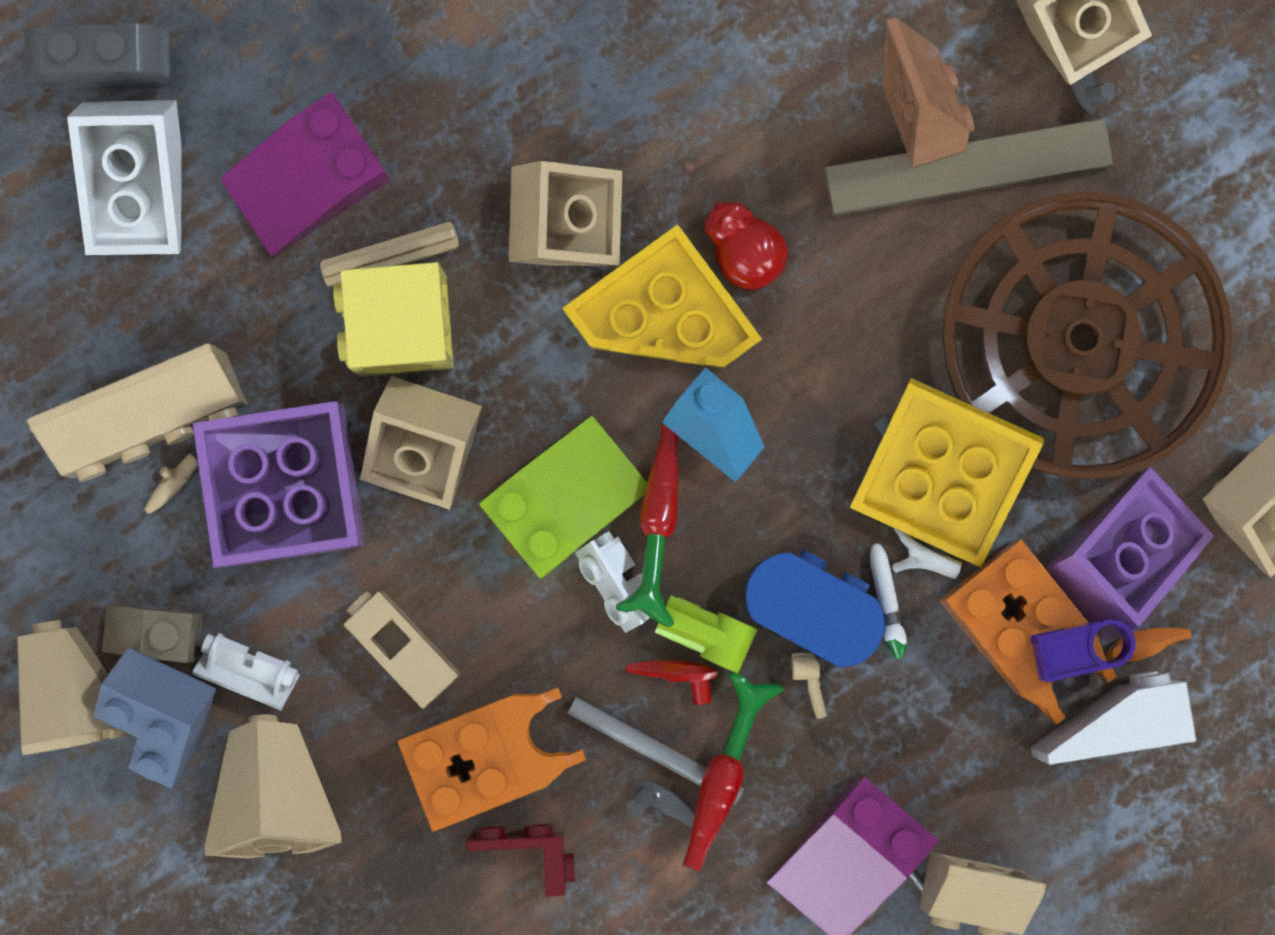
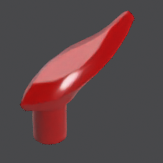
[626,660,718,705]

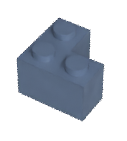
[93,647,216,789]

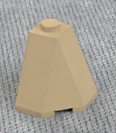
[17,620,131,755]
[205,714,341,859]

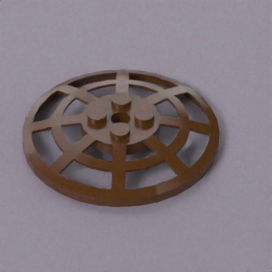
[942,192,1232,480]

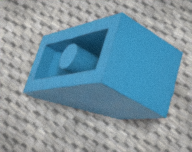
[662,367,765,483]

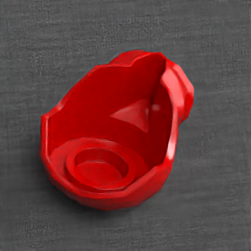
[704,202,789,290]

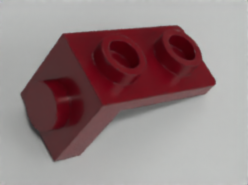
[466,824,575,897]

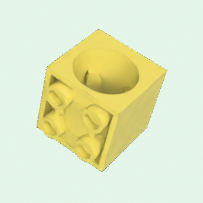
[334,262,454,377]

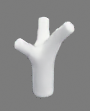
[892,528,962,579]

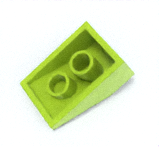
[479,416,647,579]

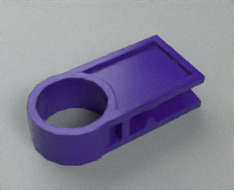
[1030,619,1135,682]

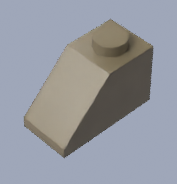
[102,604,203,663]

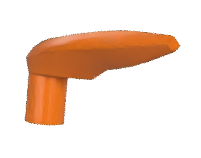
[1105,627,1192,662]

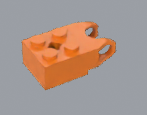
[938,539,1117,725]
[397,686,587,832]

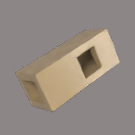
[343,591,461,709]

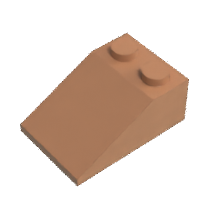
[882,17,974,168]

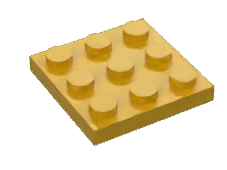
[850,378,1044,568]

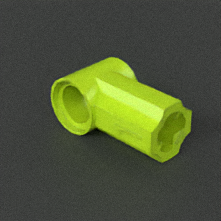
[655,595,758,673]

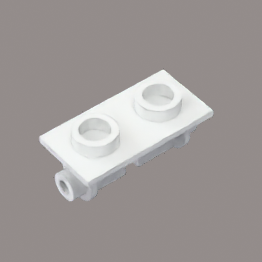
[575,531,650,633]
[192,633,300,710]

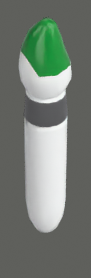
[870,543,907,659]

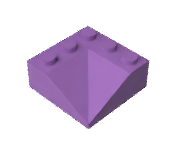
[193,401,365,568]

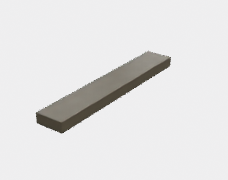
[824,119,1113,216]

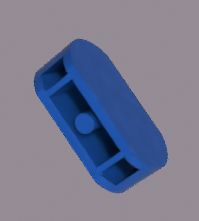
[744,549,884,667]

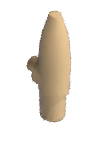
[144,453,199,514]

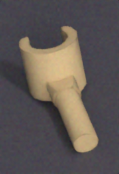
[792,653,827,719]

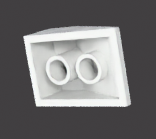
[67,100,182,255]
[1030,671,1196,764]

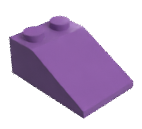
[1045,467,1214,641]

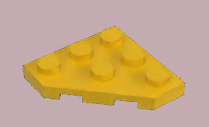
[562,224,762,369]

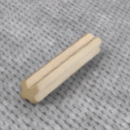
[320,222,459,287]

